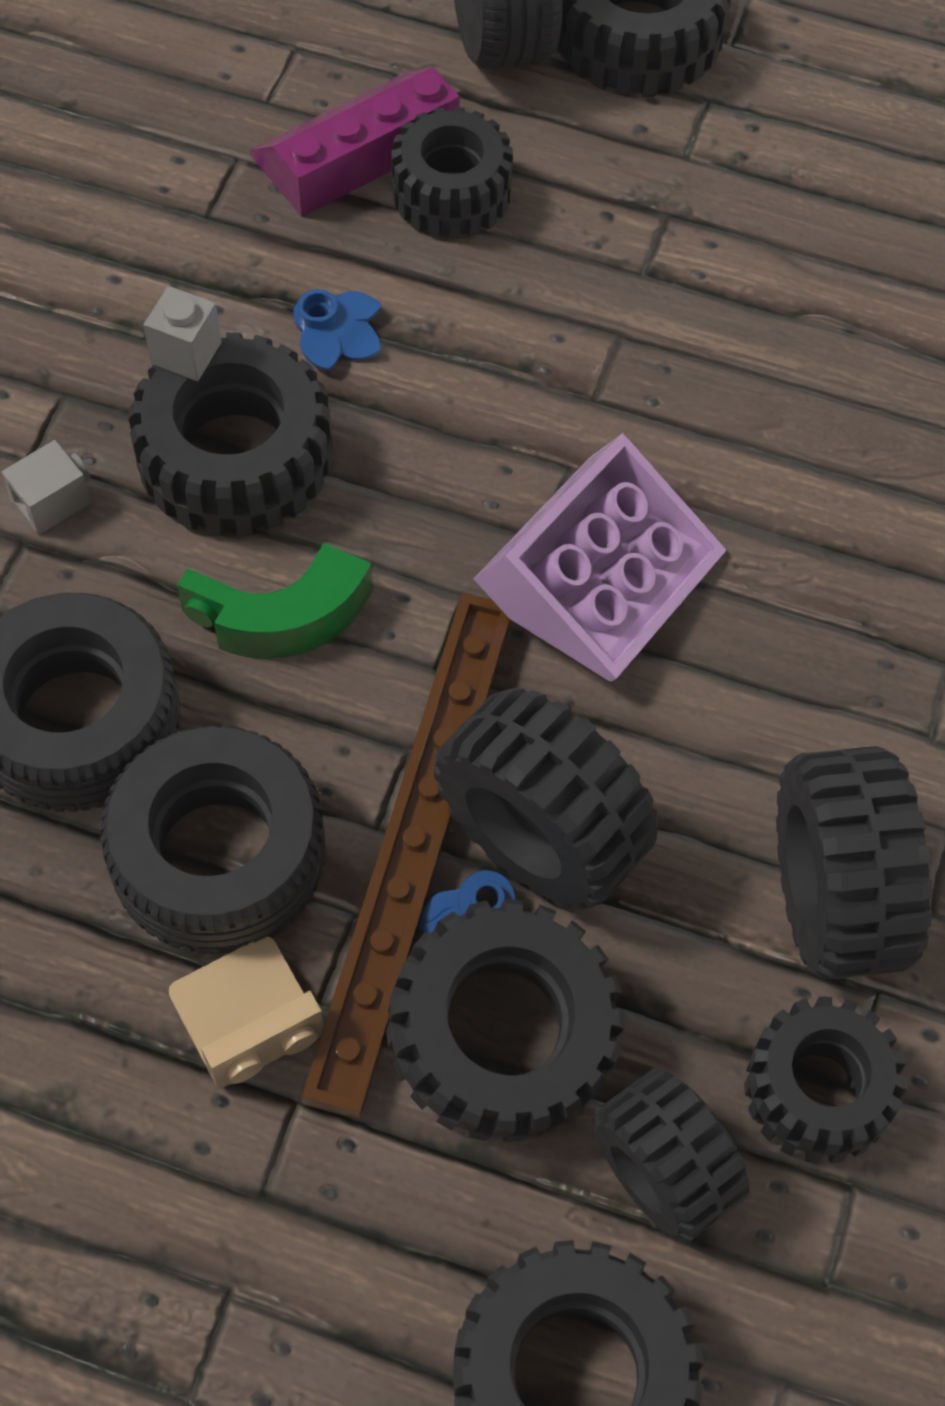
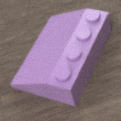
[473,433,726,682]

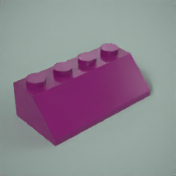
[250,67,460,217]

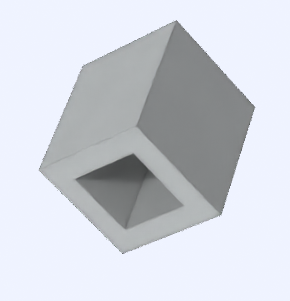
[143,286,222,381]
[1,440,91,535]

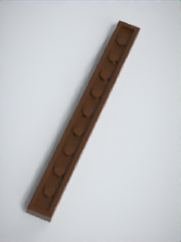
[301,592,512,1120]

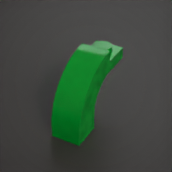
[177,543,373,659]

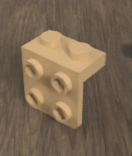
[169,937,324,1090]

